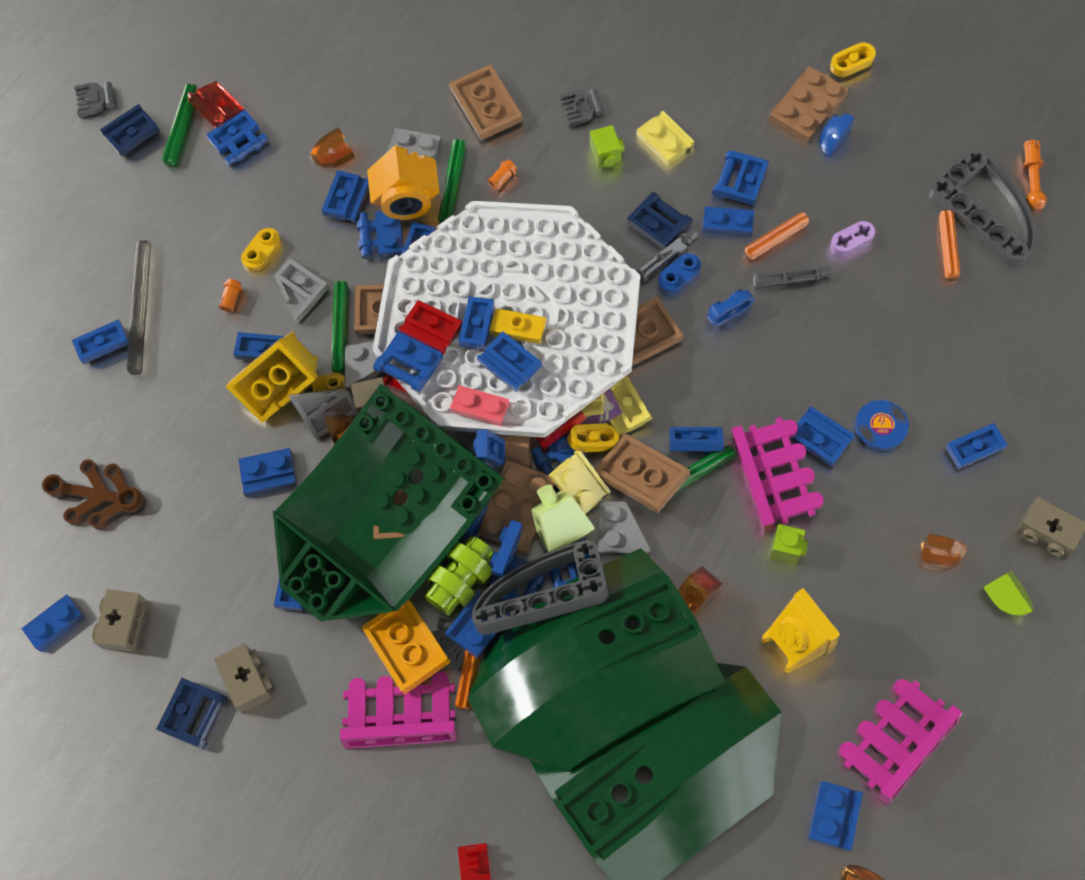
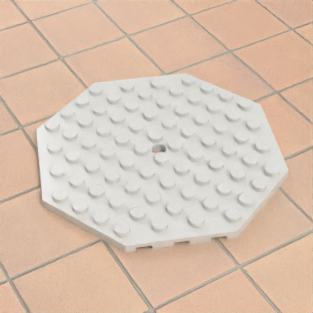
[373,201,640,438]

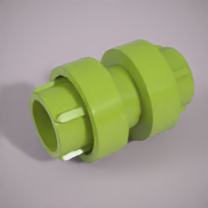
[424,535,494,616]

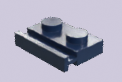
[100,104,160,156]

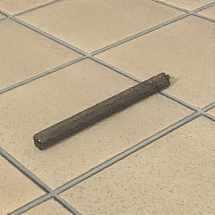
[127,240,151,375]

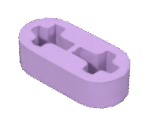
[830,221,875,257]

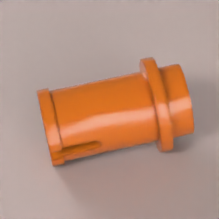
[487,159,517,191]
[218,279,243,312]

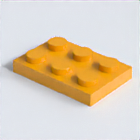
[361,598,451,695]

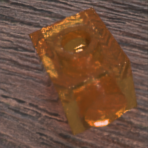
[678,566,723,613]

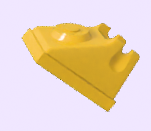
[225,331,319,423]
[762,588,840,674]

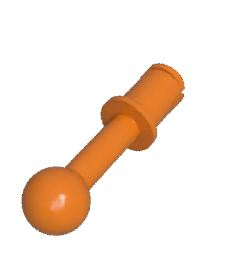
[1023,140,1047,210]

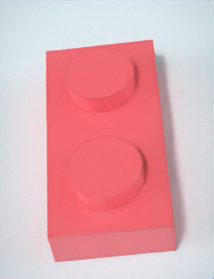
[450,385,510,427]

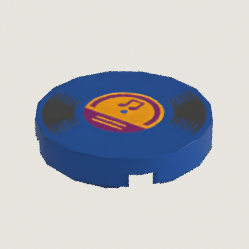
[854,400,909,452]

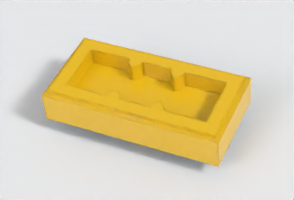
[489,308,547,344]

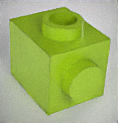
[590,125,624,168]
[769,524,808,565]

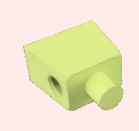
[531,485,595,552]

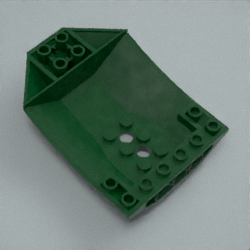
[273,384,505,622]
[468,548,725,772]
[529,663,782,880]

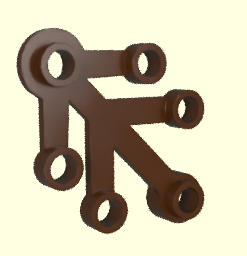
[42,459,143,530]

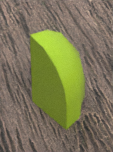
[983,571,1034,615]

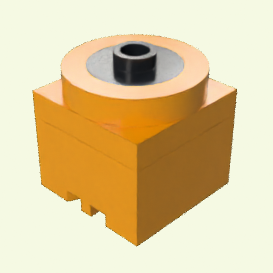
[367,145,440,220]

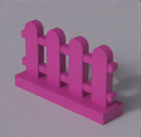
[731,417,824,533]
[340,672,457,749]
[840,679,962,806]

